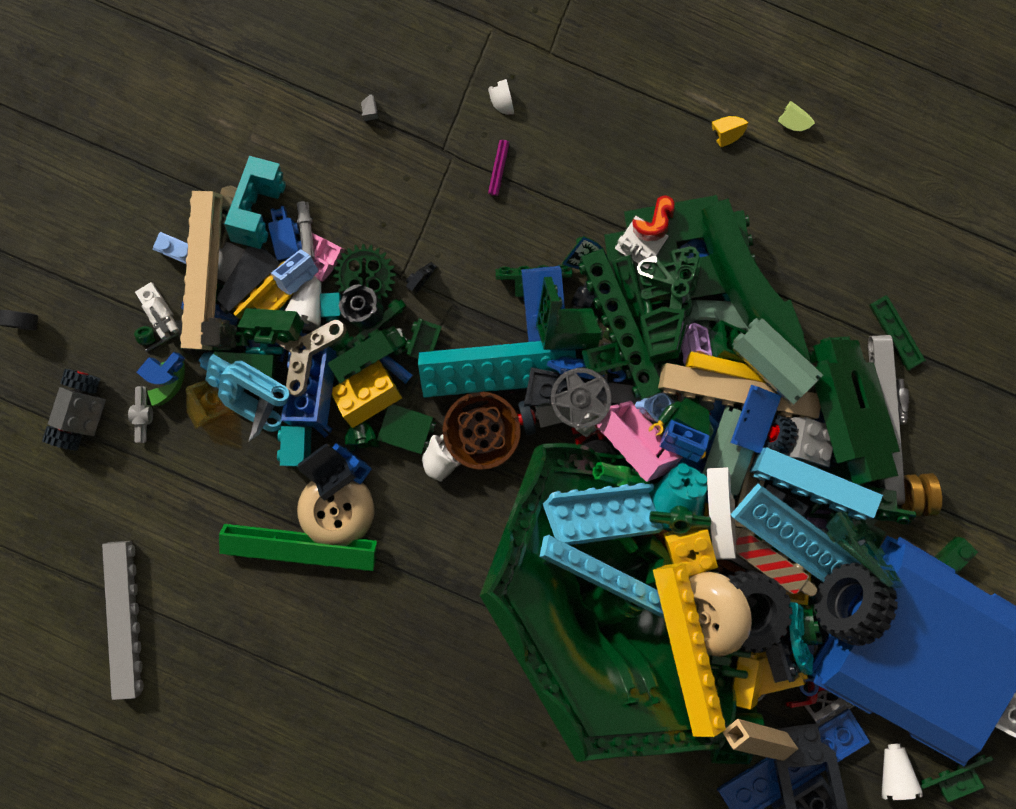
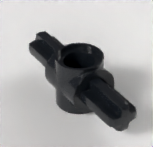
[571,272,599,309]

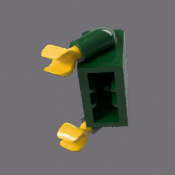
[648,397,713,459]

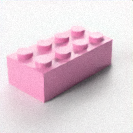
[596,401,682,482]

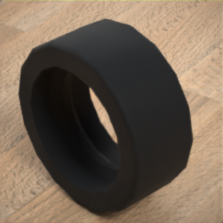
[0,310,38,330]

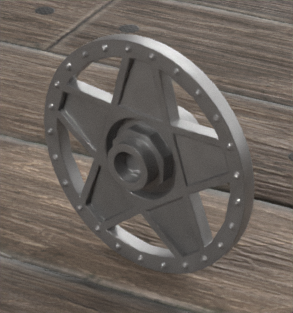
[551,368,612,428]

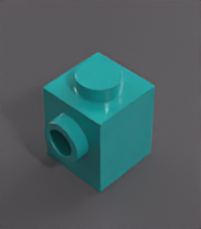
[320,293,343,322]

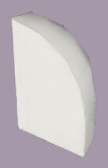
[488,79,514,115]

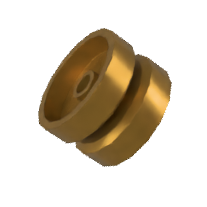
[901,473,942,517]

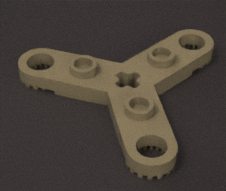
[276,320,347,397]

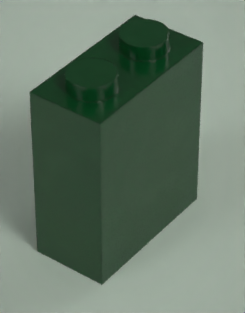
[377,404,436,454]

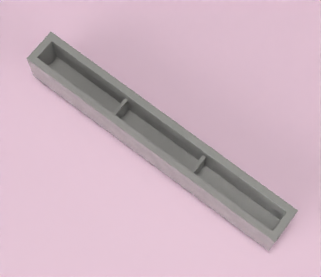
[102,541,143,700]

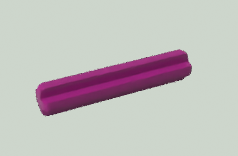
[488,140,509,196]

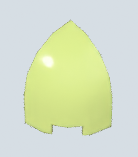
[778,101,815,131]

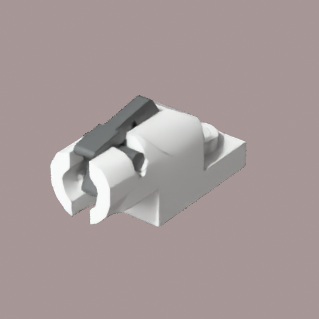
[135,282,179,339]

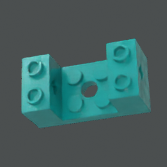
[224,156,286,249]

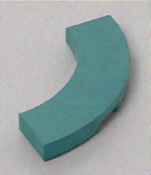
[789,602,814,675]

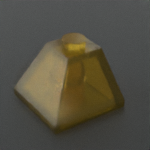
[186,380,233,429]

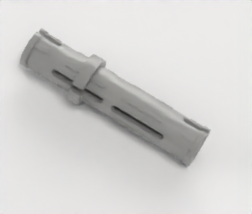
[297,201,315,259]

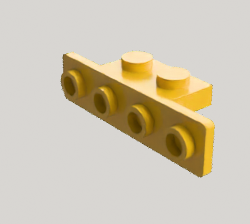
[233,261,294,319]

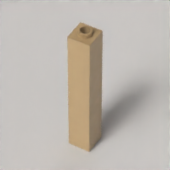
[722,719,798,761]

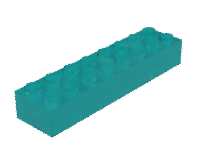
[418,341,576,397]

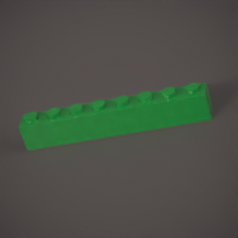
[219,524,377,571]

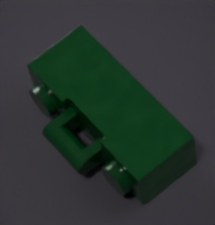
[238,308,305,344]

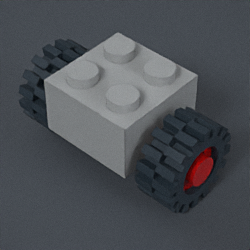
[763,415,839,469]

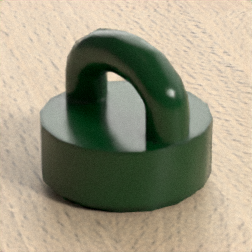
[134,326,156,346]

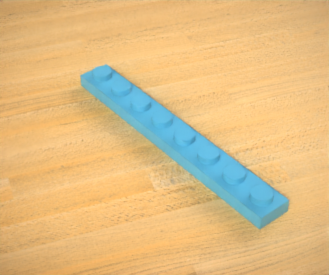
[540,535,665,619]

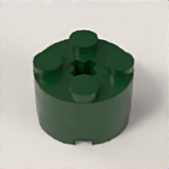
[801,604,823,646]

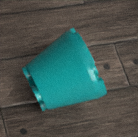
[649,463,707,532]

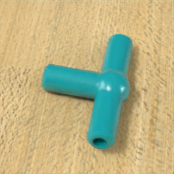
[245,343,284,355]

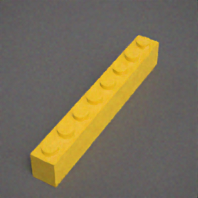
[653,563,726,737]

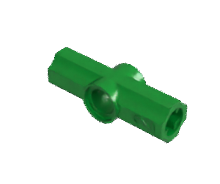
[592,462,650,488]

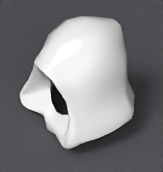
[422,434,461,482]

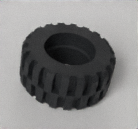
[815,562,898,646]
[715,570,793,653]

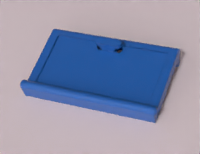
[730,385,781,453]

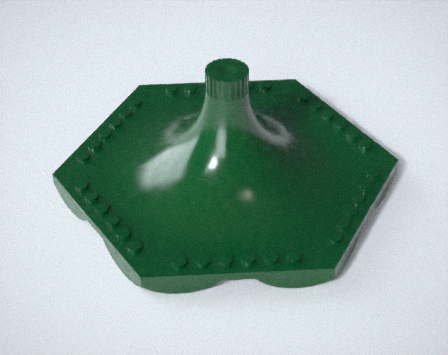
[480,443,754,762]

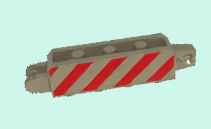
[735,527,817,596]

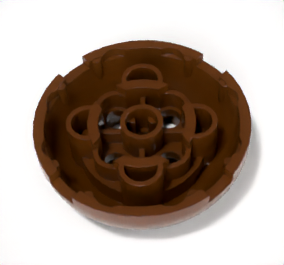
[443,392,520,469]

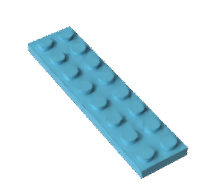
[730,483,864,582]

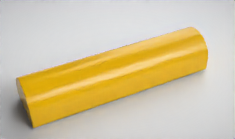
[685,352,767,383]

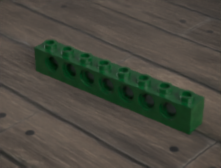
[578,248,664,401]

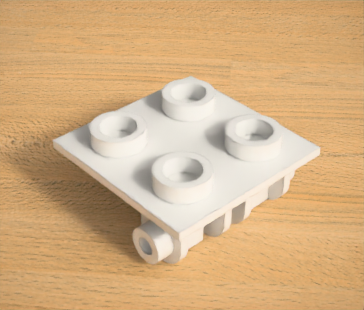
[615,216,669,269]

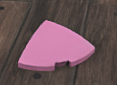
[312,233,345,282]

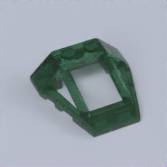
[826,511,904,588]

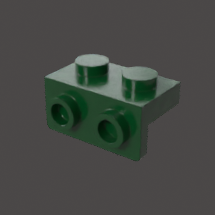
[405,318,442,359]
[582,342,629,375]

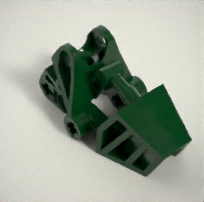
[637,246,701,363]

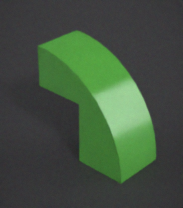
[147,361,185,406]

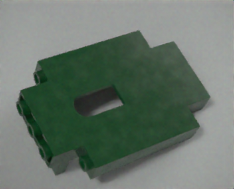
[604,195,756,306]
[809,337,900,485]

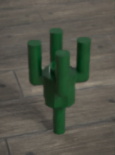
[708,649,751,679]

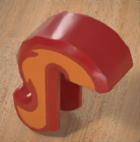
[632,196,675,241]

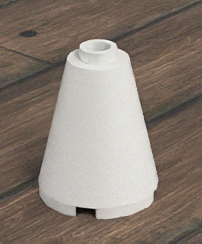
[285,276,321,331]
[882,744,923,800]

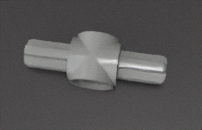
[128,386,153,443]

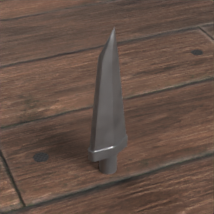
[248,393,279,442]

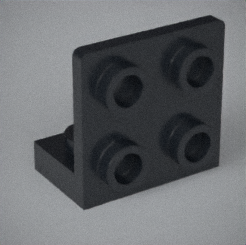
[765,637,801,683]

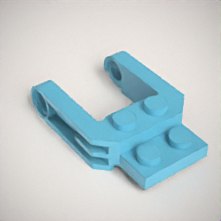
[205,354,289,432]

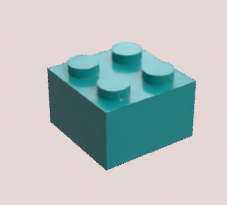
[277,426,312,466]

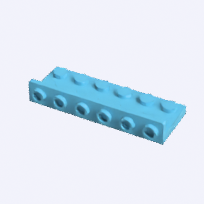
[543,483,663,545]

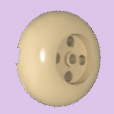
[297,480,375,546]
[689,572,752,656]

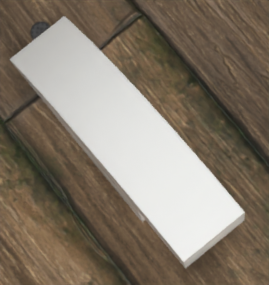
[707,467,736,560]

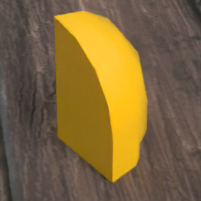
[712,116,748,148]

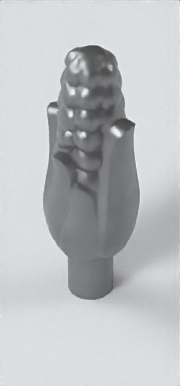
[896,379,909,425]

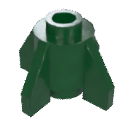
[345,421,380,452]

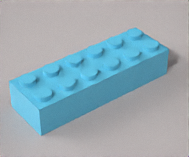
[749,447,883,520]

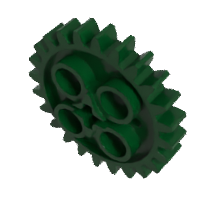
[333,244,396,301]

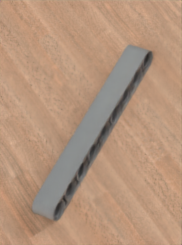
[868,335,905,505]

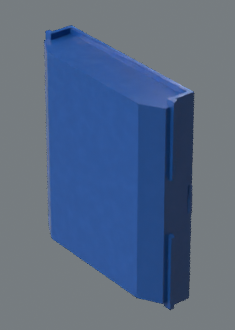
[811,536,1016,766]

